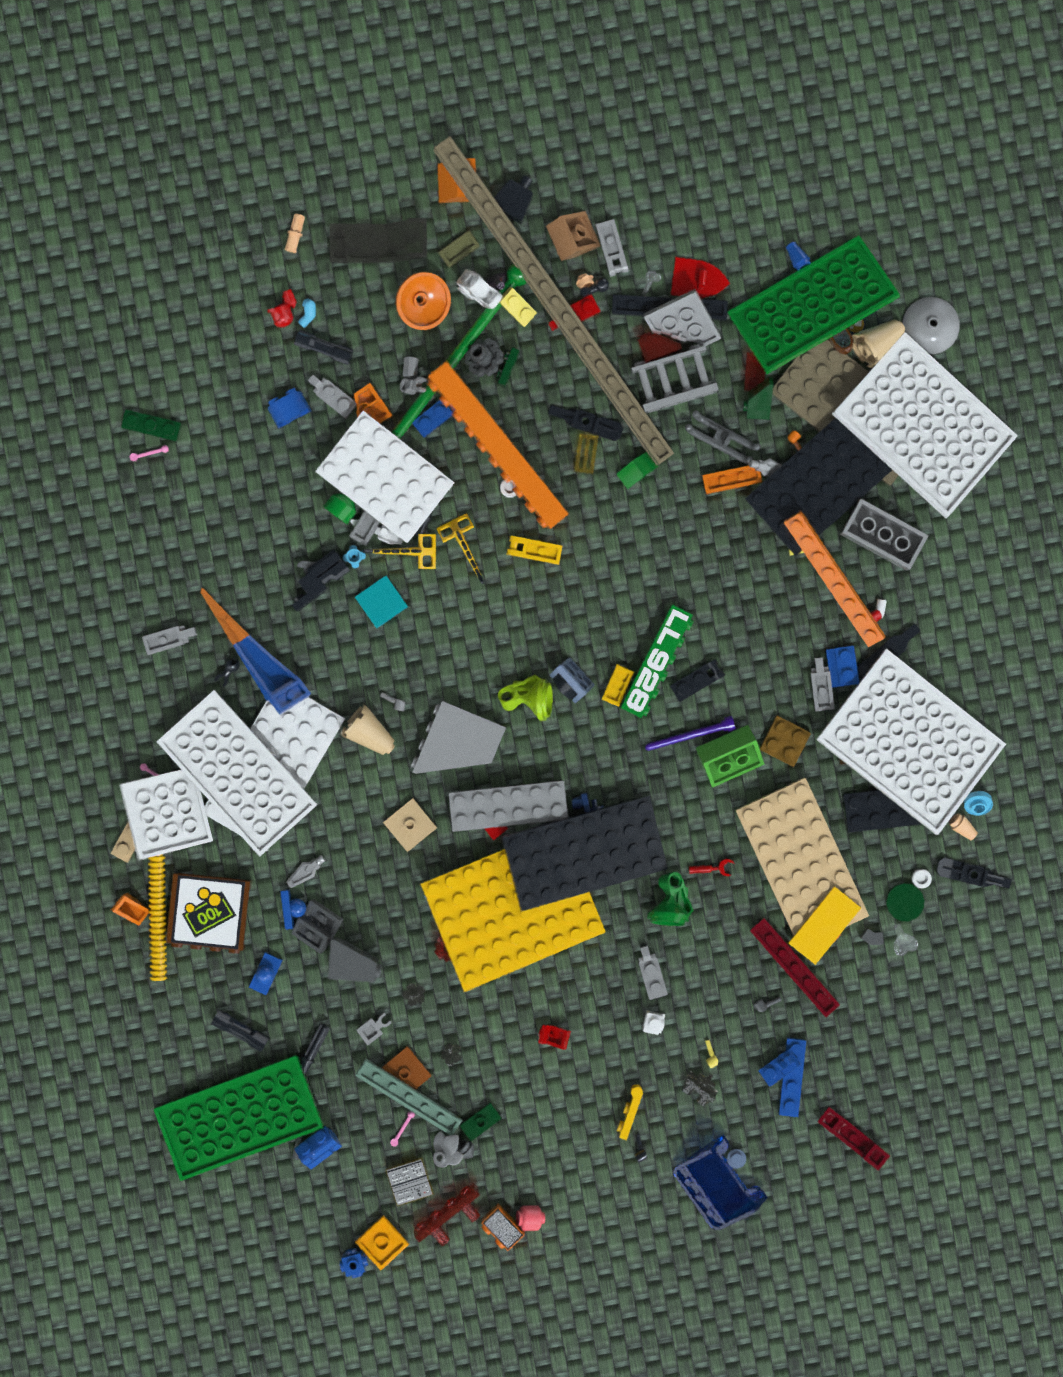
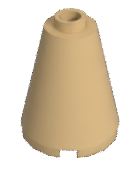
[852,320,905,368]
[341,704,395,755]

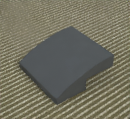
[291,899,343,954]

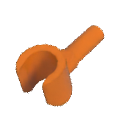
[787,430,802,451]

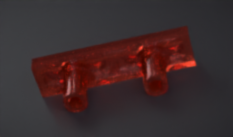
[413,1183,480,1246]

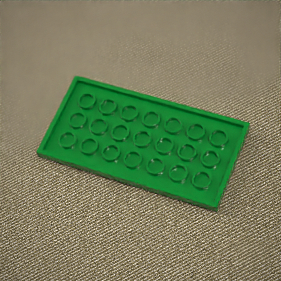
[727,235,900,374]
[153,1055,324,1181]

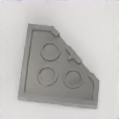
[644,289,721,346]

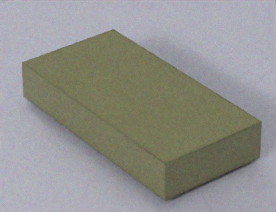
[438,230,480,269]

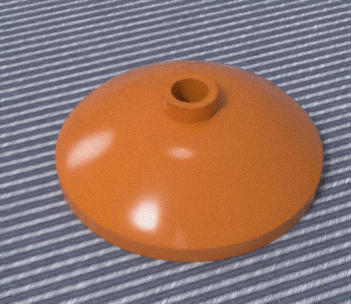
[396,272,451,330]

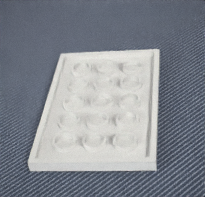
[316,411,454,543]

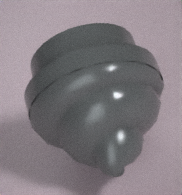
[457,1139,474,1159]

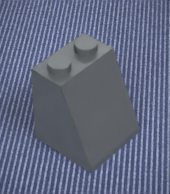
[328,937,382,982]

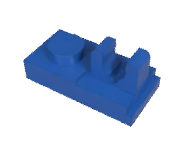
[759,1049,801,1087]

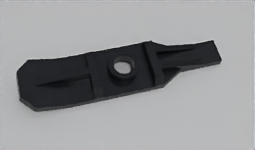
[548,405,623,441]
[857,624,921,679]
[936,857,1012,889]

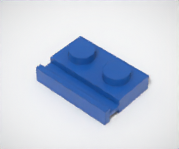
[826,646,859,688]

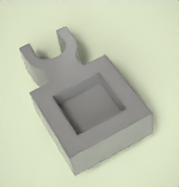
[356,1012,392,1045]

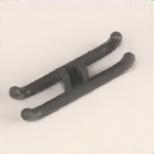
[685,410,761,464]

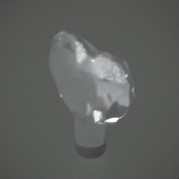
[893,923,918,956]

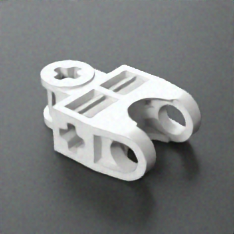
[456,269,503,309]

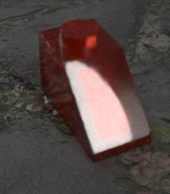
[637,332,682,363]

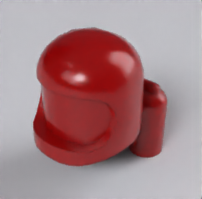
[266,289,297,328]

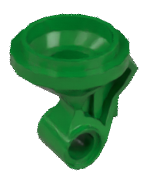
[647,872,694,926]

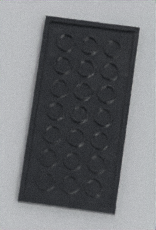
[745,418,892,556]
[502,795,668,912]

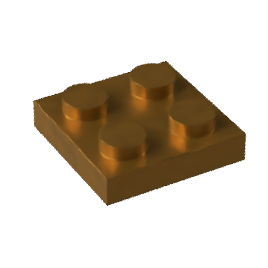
[760,716,811,767]

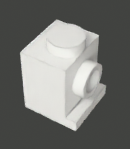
[642,1010,665,1035]

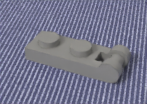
[596,219,629,277]

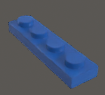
[778,1038,806,1117]

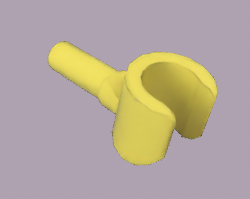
[705,1040,718,1068]

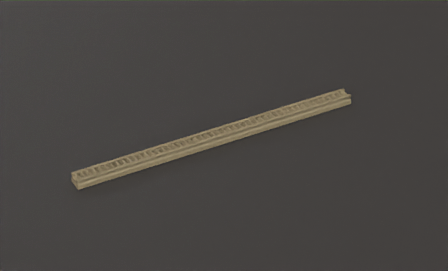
[433,137,674,465]

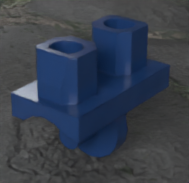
[571,793,604,813]

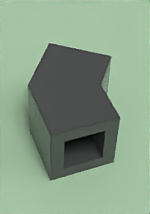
[860,928,884,945]

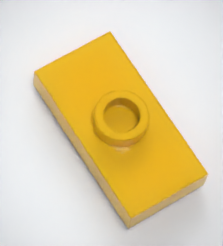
[602,664,634,707]

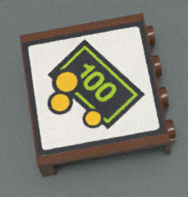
[166,873,252,954]

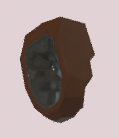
[828,328,854,355]

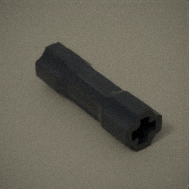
[294,329,354,365]
[211,1009,270,1052]

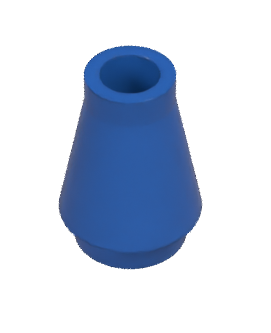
[786,242,811,271]

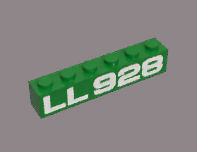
[620,605,694,718]

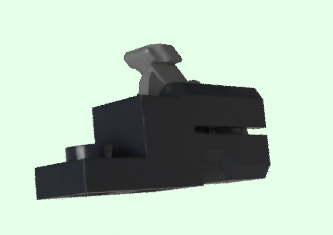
[292,549,350,612]

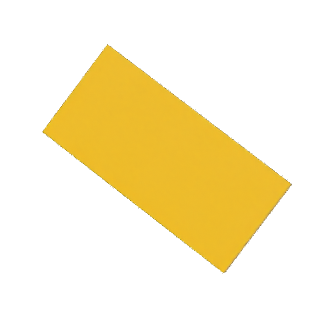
[788,886,861,965]

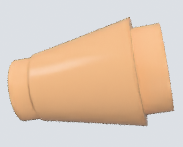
[949,813,978,841]

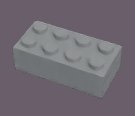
[840,499,929,571]

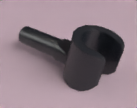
[634,1134,647,1162]

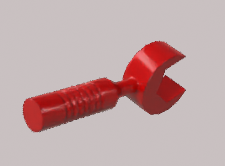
[689,859,735,876]

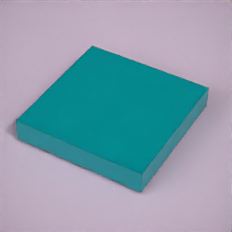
[355,576,408,629]

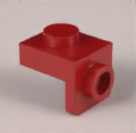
[538,1024,571,1050]

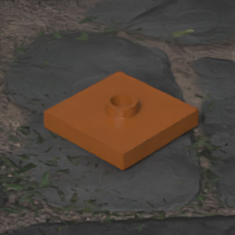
[381,1046,432,1089]

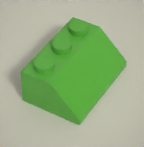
[696,725,765,788]

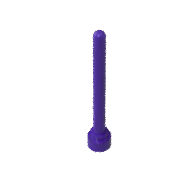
[645,715,736,751]

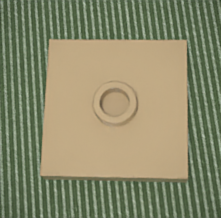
[383,798,437,852]

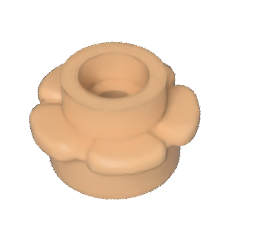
[576,273,594,290]

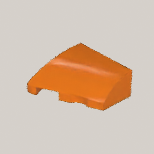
[354,383,393,424]

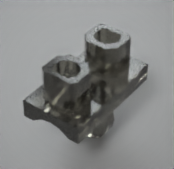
[682,1071,718,1107]

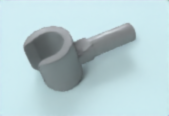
[380,692,405,711]

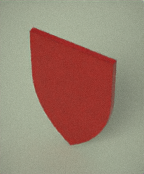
[671,257,730,298]

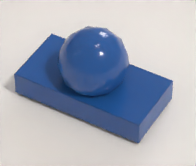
[280,889,306,930]
[249,952,283,995]

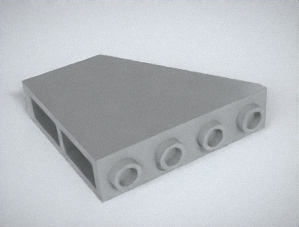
[411,701,506,774]

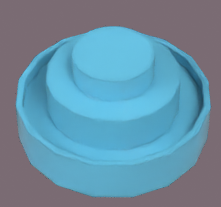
[964,791,993,815]

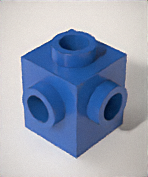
[339,1248,369,1278]

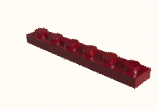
[749,917,840,1017]

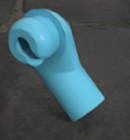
[297,299,316,328]

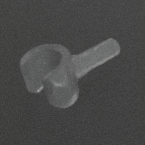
[641,271,661,296]

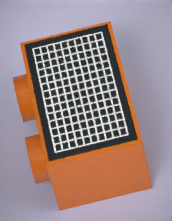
[481,1204,525,1251]

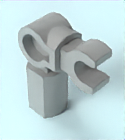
[400,357,427,395]

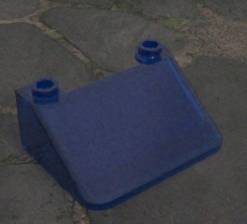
[673,1134,768,1230]

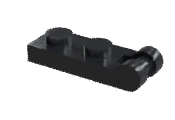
[670,659,725,702]

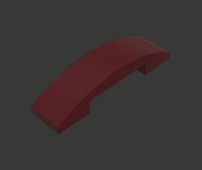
[817,1107,890,1171]

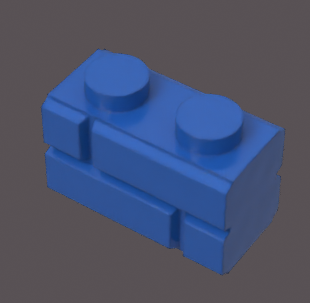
[294,1126,342,1169]

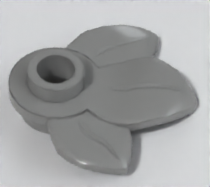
[433,1131,464,1168]

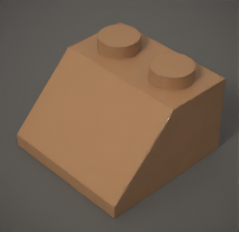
[546,211,601,261]

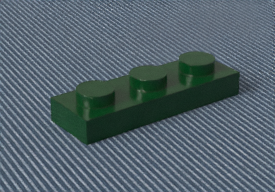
[121,409,182,442]

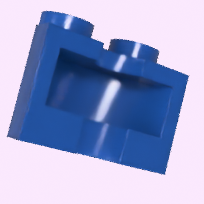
[268,388,312,429]

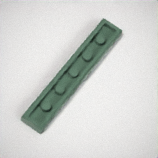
[355,1058,462,1135]

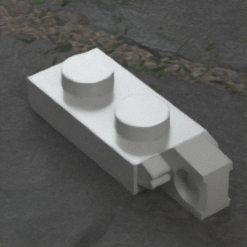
[308,375,356,419]
[142,626,198,655]
[811,657,835,711]
[638,945,668,1000]

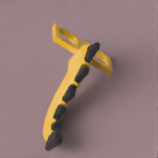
[436,513,484,584]
[362,534,436,569]

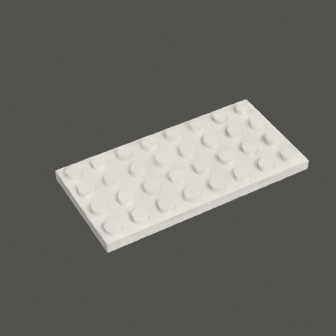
[157,690,318,856]
[204,697,345,851]

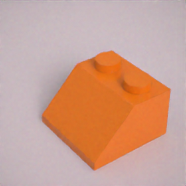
[438,158,476,203]

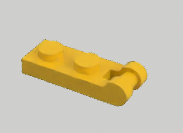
[506,536,562,565]
[617,1084,643,1140]

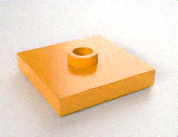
[355,1215,409,1270]

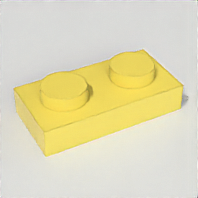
[499,287,537,327]

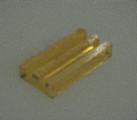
[574,433,598,474]

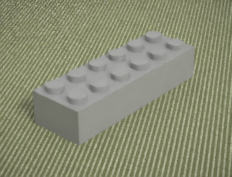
[449,780,568,832]

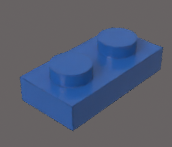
[412,401,453,438]

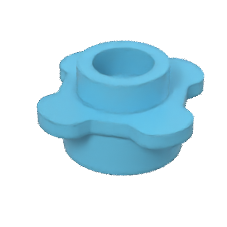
[343,545,366,568]

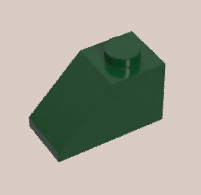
[743,376,773,420]

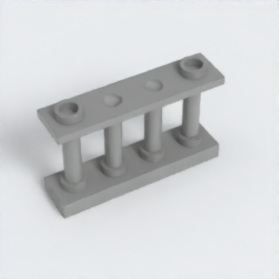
[631,344,719,414]

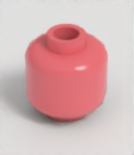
[516,1205,545,1231]

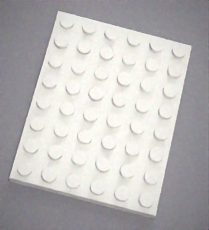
[832,332,1018,518]
[816,649,1006,835]

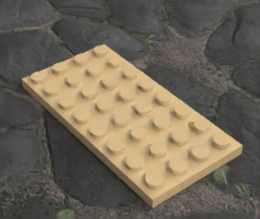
[735,777,869,936]

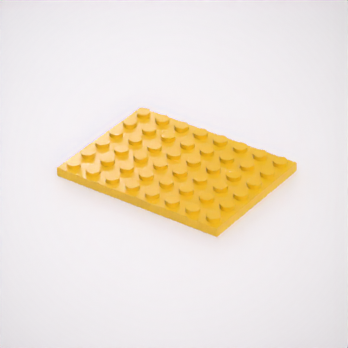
[420,849,605,992]

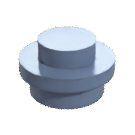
[727,1149,746,1169]

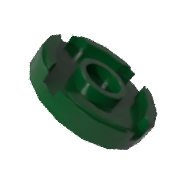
[886,883,925,922]

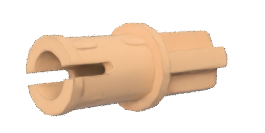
[284,214,305,253]

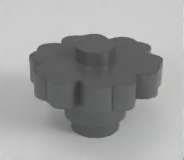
[465,338,504,377]

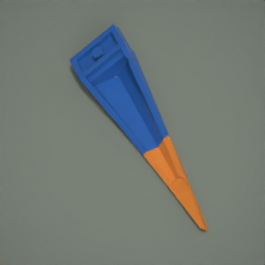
[200,588,311,715]

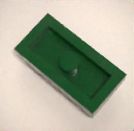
[496,347,520,388]

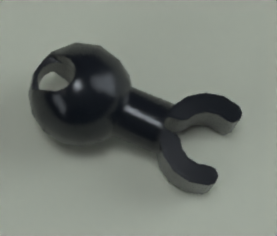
[580,278,609,299]
[215,657,240,687]

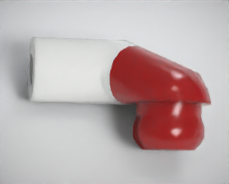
[870,599,887,622]

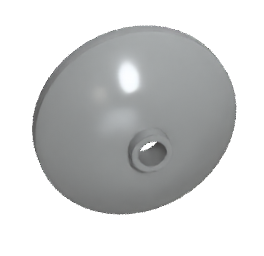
[902,297,960,355]

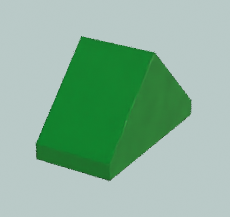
[616,452,658,490]

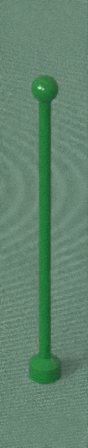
[323,263,527,525]

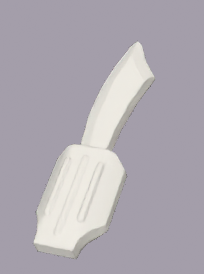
[350,520,403,545]

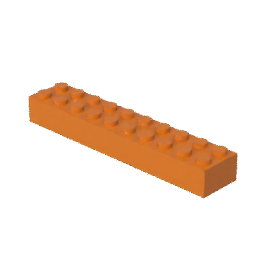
[427,362,568,529]

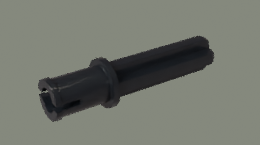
[300,1023,330,1077]

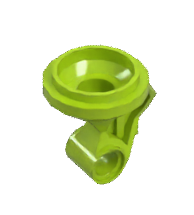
[498,675,553,721]

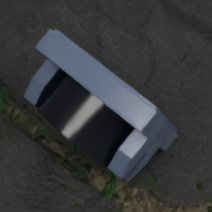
[550,658,595,703]

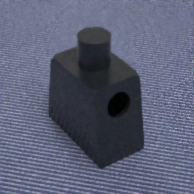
[494,175,533,225]

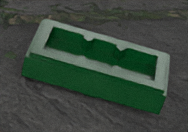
[460,1102,502,1141]

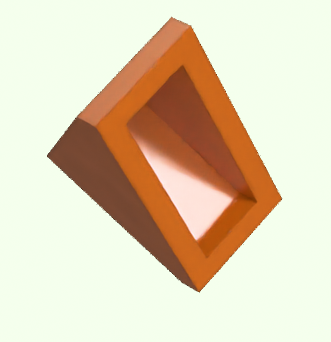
[111,892,150,926]

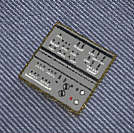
[385,1157,434,1207]

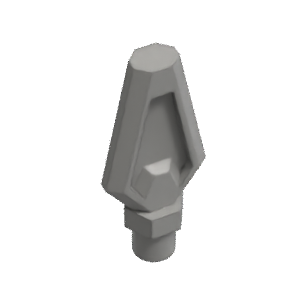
[749,458,782,477]
[286,855,326,888]

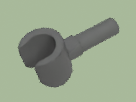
[753,997,781,1012]

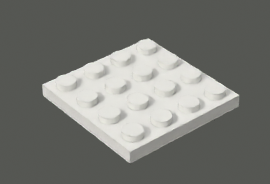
[120,770,213,860]

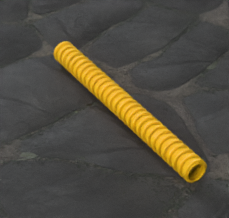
[148,854,167,981]

